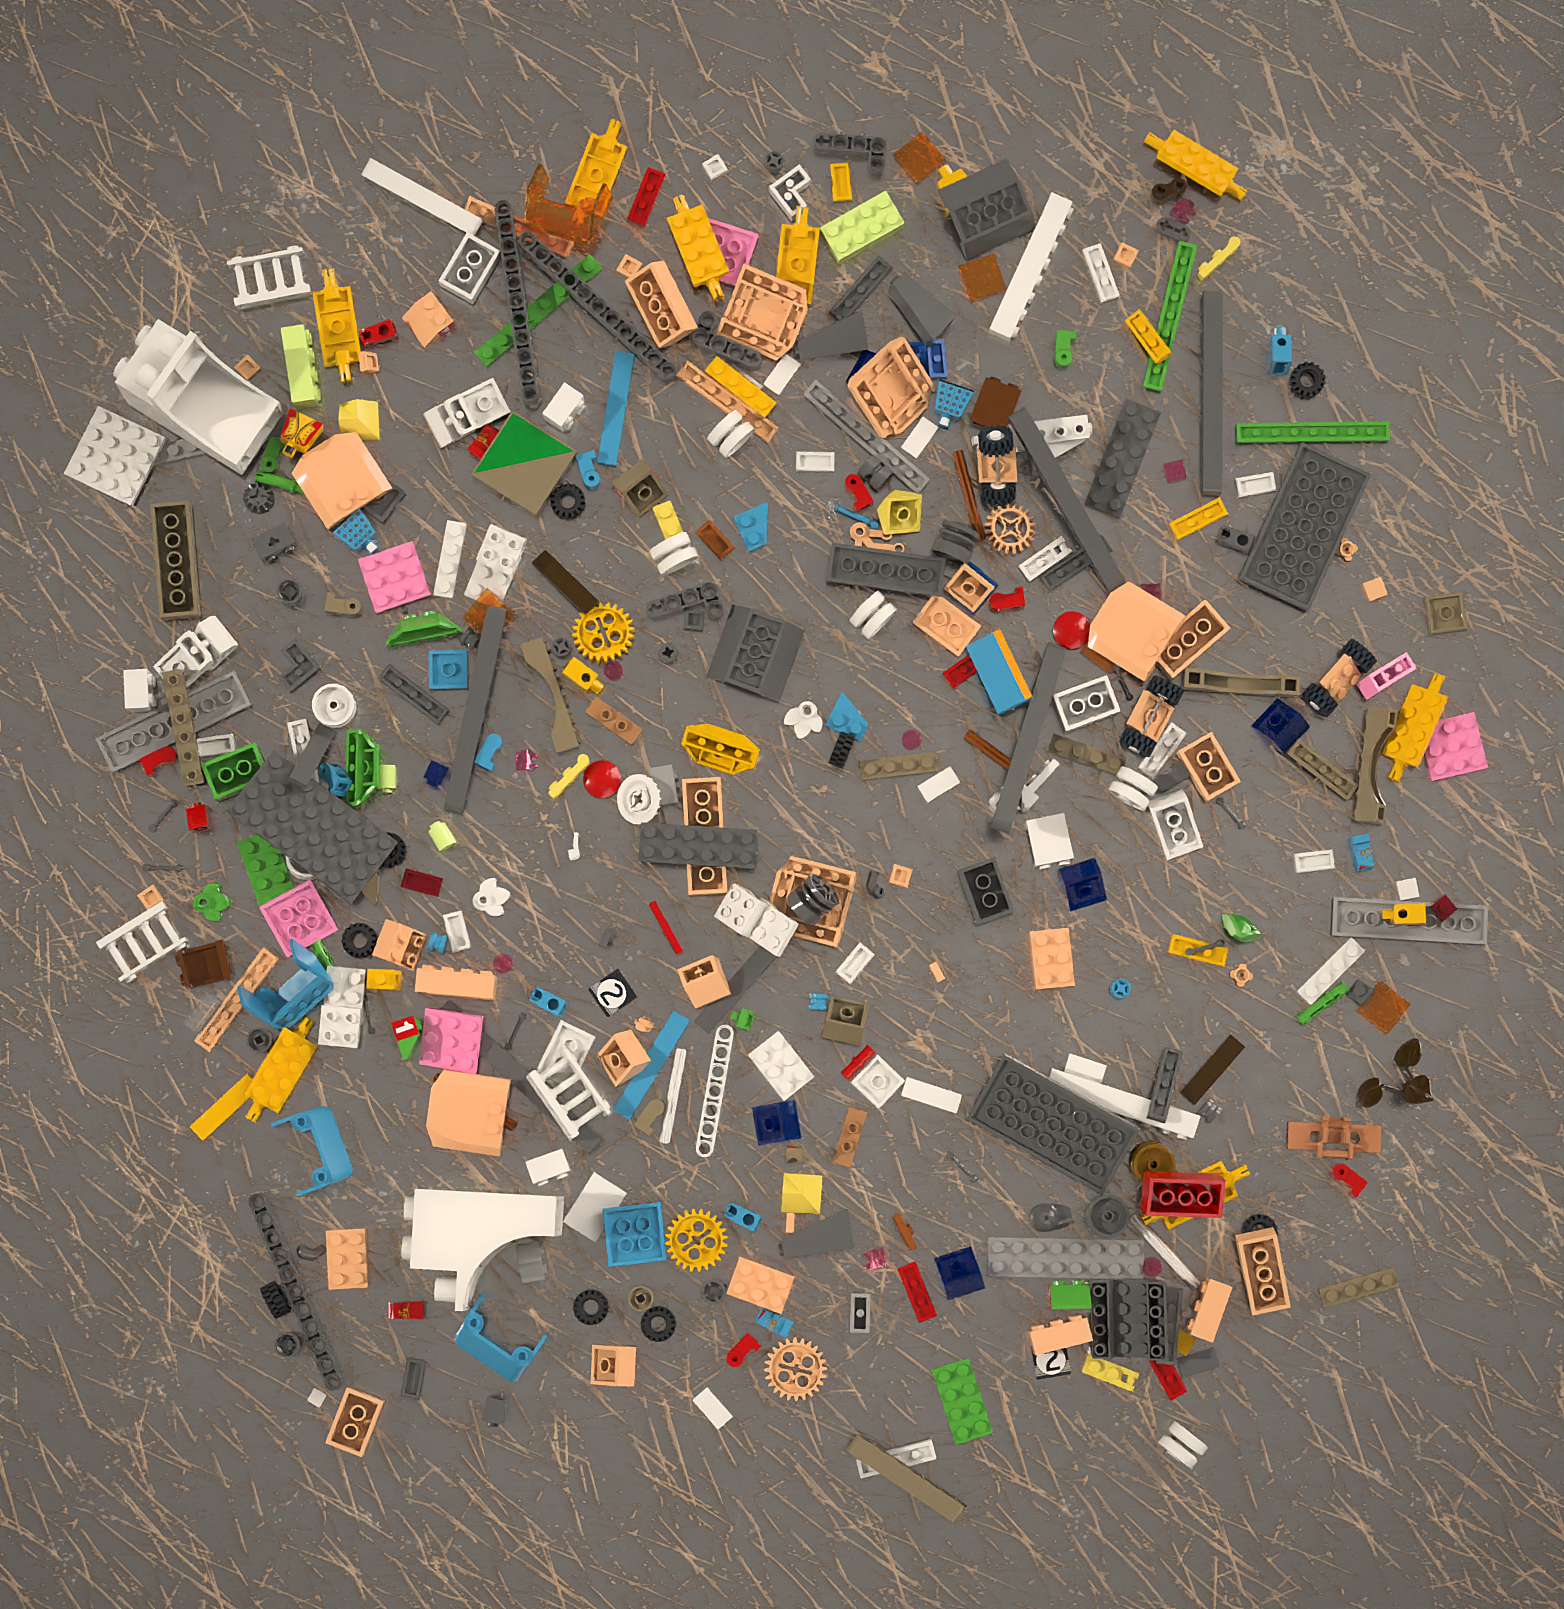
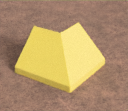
[338,399,380,441]
[877,490,922,535]
[781,1173,822,1215]

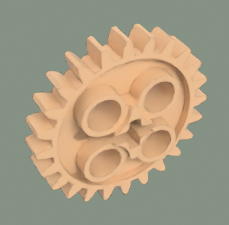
[764,1337,827,1401]

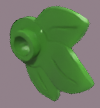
[193,883,232,921]

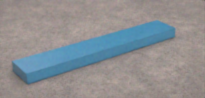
[597,351,635,466]
[613,1010,690,1120]

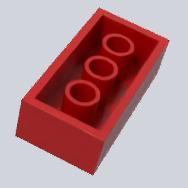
[1140,1171,1226,1218]

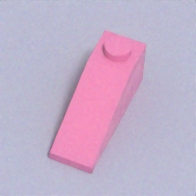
[1356,652,1416,700]

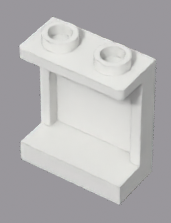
[1025,813,1074,870]

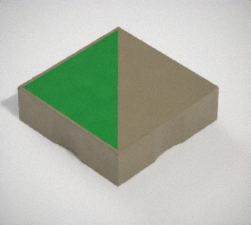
[471,410,578,518]

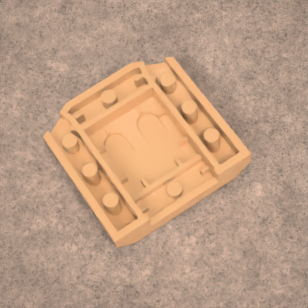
[716,263,808,361]
[847,337,936,438]
[292,432,393,530]
[1088,582,1186,682]
[769,856,857,947]
[426,1069,511,1157]

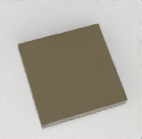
[1424,592,1468,635]

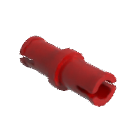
[841,1044,876,1080]

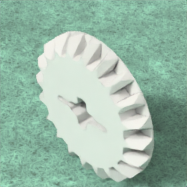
[617,774,662,824]

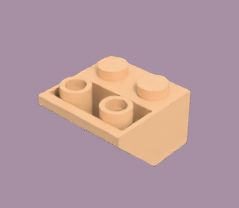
[372,919,427,971]
[677,955,731,1009]

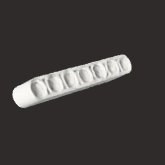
[361,158,483,236]
[696,1025,734,1157]

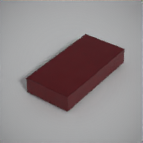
[401,868,443,897]

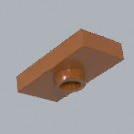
[893,1213,917,1251]

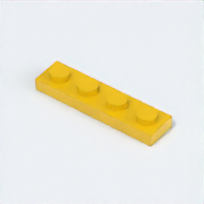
[705,356,777,419]

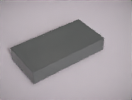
[1177,1348,1220,1378]
[400,1357,427,1400]

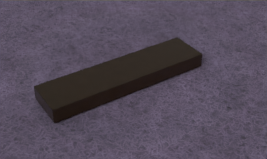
[532,550,599,616]
[1180,1034,1245,1105]

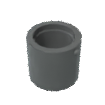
[700,1279,727,1305]

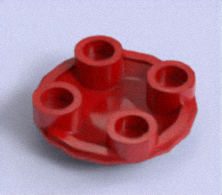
[1053,611,1090,649]
[583,760,621,799]

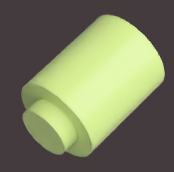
[377,765,396,793]
[428,821,456,852]

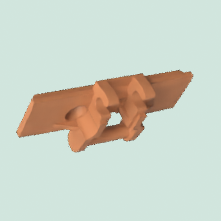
[1287,1116,1381,1160]

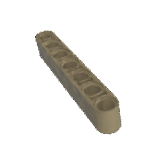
[846,1433,968,1524]

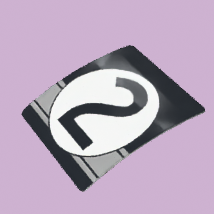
[588,969,637,1017]
[1030,1344,1071,1380]

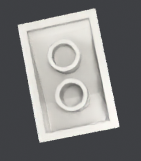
[1148,789,1203,860]

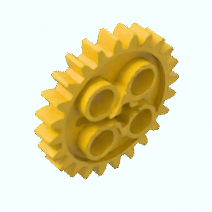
[572,602,635,664]
[665,1209,728,1272]

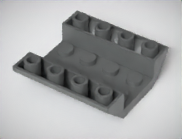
[937,159,1035,260]
[706,605,805,702]
[1090,1278,1168,1361]

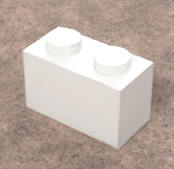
[526,1149,571,1186]

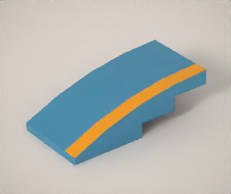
[966,629,1033,715]

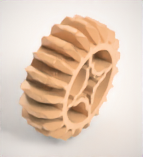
[985,503,1036,554]

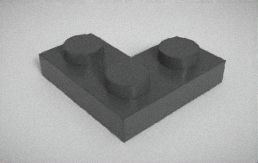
[278,638,320,693]

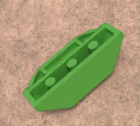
[385,611,463,649]
[345,729,380,807]

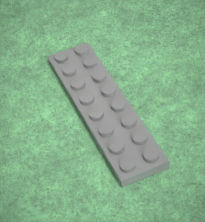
[95,671,252,773]
[1331,897,1488,945]
[987,1237,1144,1279]

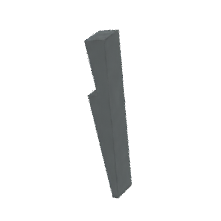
[694,945,777,1034]

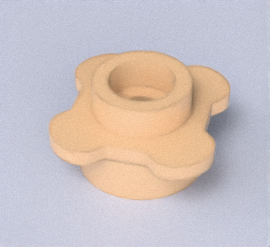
[1336,538,1358,561]
[1230,964,1253,987]
[634,1017,654,1032]

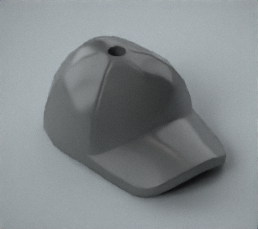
[1030,1203,1072,1232]

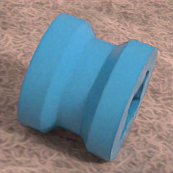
[428,932,448,954]
[1110,979,1131,999]
[808,993,829,1011]

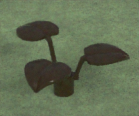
[1356,1038,1433,1108]

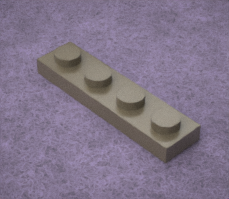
[1047,734,1126,776]
[1286,738,1359,801]
[859,752,938,781]
[1318,1267,1399,1308]

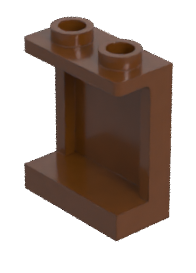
[969,376,1022,429]
[175,939,234,989]

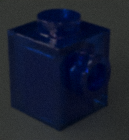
[423,760,450,788]

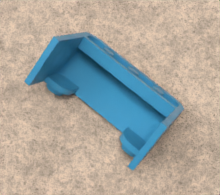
[237,939,333,1031]
[271,1106,353,1197]
[455,1292,548,1381]

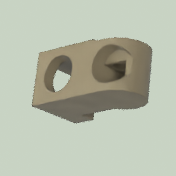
[325,592,362,617]
[634,1099,665,1136]
[785,1143,803,1163]

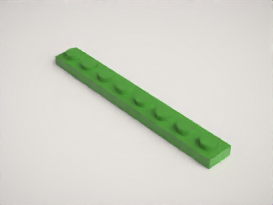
[1142,241,1198,392]
[474,254,602,367]
[1236,421,1390,443]

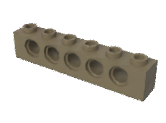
[162,669,205,786]

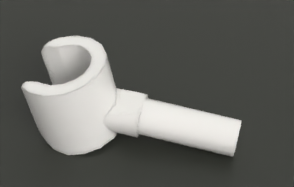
[568,833,580,861]

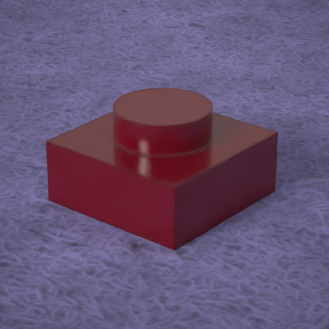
[1430,894,1457,922]

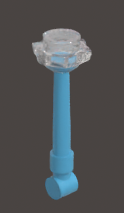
[826,497,879,529]

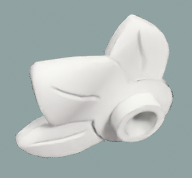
[784,701,822,739]
[472,878,510,916]

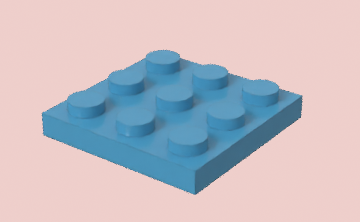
[602,1202,667,1267]

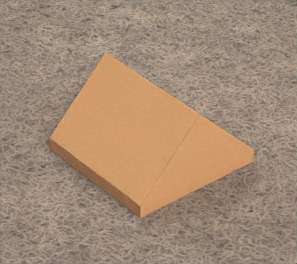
[943,563,994,612]

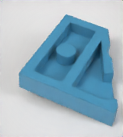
[733,502,768,552]
[825,692,868,742]

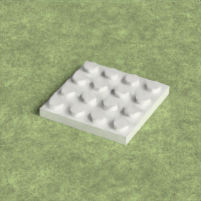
[64,406,166,507]

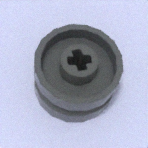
[1085,1195,1130,1238]

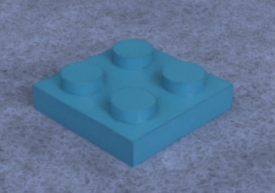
[429,650,468,690]

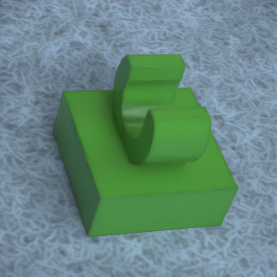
[731,1008,755,1031]

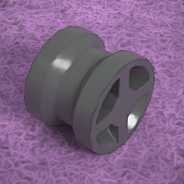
[765,151,784,173]
[459,627,481,651]
[552,637,572,658]
[659,643,678,664]
[1198,1099,1222,1123]

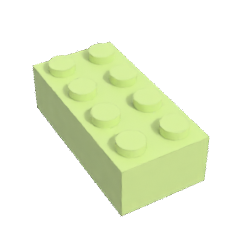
[819,191,905,265]
[281,324,321,410]

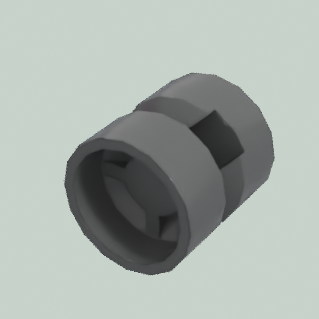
[857,455,893,491]
[276,578,304,607]
[246,1027,275,1054]
[274,1332,302,1358]

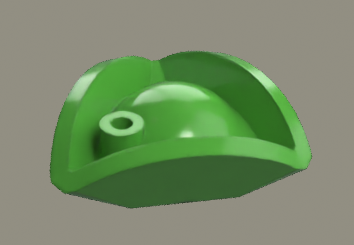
[1222,914,1262,942]

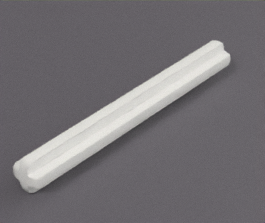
[659,1048,686,1144]
[1129,1213,1200,1290]

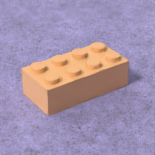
[625,260,698,348]
[1156,600,1230,681]
[415,965,497,1000]
[1235,1227,1291,1315]

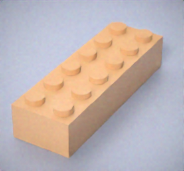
[682,777,727,896]

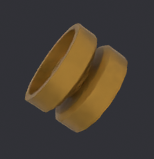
[1129,1141,1176,1183]

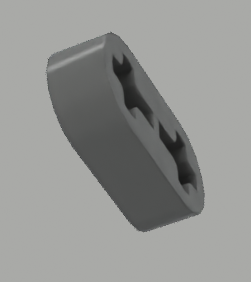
[1156,217,1191,242]

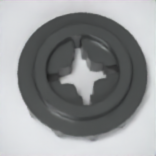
[243,482,274,513]

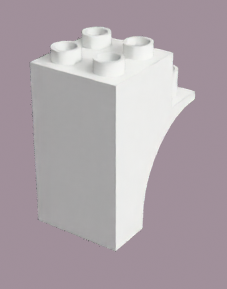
[113,319,284,475]
[401,1189,564,1311]

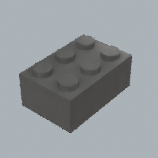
[958,857,1015,926]

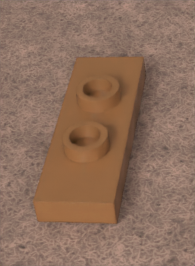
[585,697,643,745]
[832,1107,868,1168]

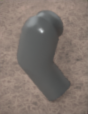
[866,870,884,898]
[296,1244,327,1261]

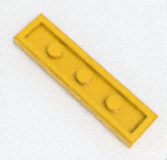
[190,1074,252,1141]

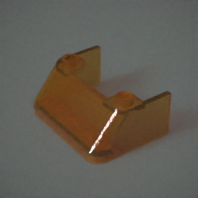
[524,164,613,245]

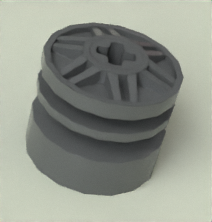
[931,520,980,566]
[787,873,839,926]

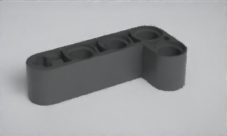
[813,133,887,177]
[692,310,762,371]
[646,582,724,620]

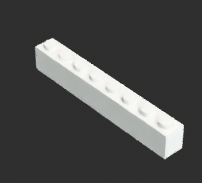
[989,193,1074,342]
[1048,1068,1200,1141]

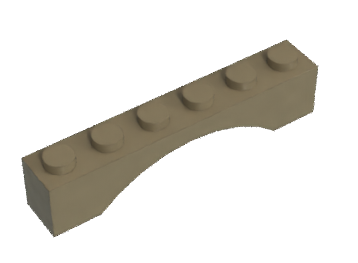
[520,637,582,755]
[1182,668,1301,698]
[1354,706,1397,824]

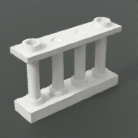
[227,246,312,310]
[96,901,189,983]
[526,1048,611,1141]

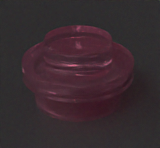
[604,661,623,680]
[902,730,921,749]
[493,954,513,973]
[1143,1257,1162,1277]

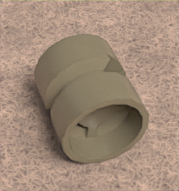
[628,1286,654,1311]

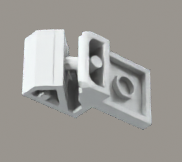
[423,378,511,448]
[464,524,527,608]
[153,616,238,688]
[988,759,1059,814]
[714,883,799,957]
[318,966,367,1048]

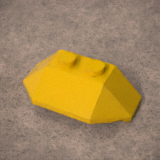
[681,724,760,775]

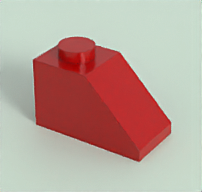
[186,802,213,833]

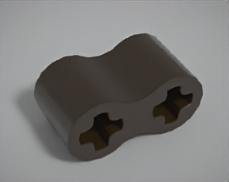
[1150,178,1187,205]

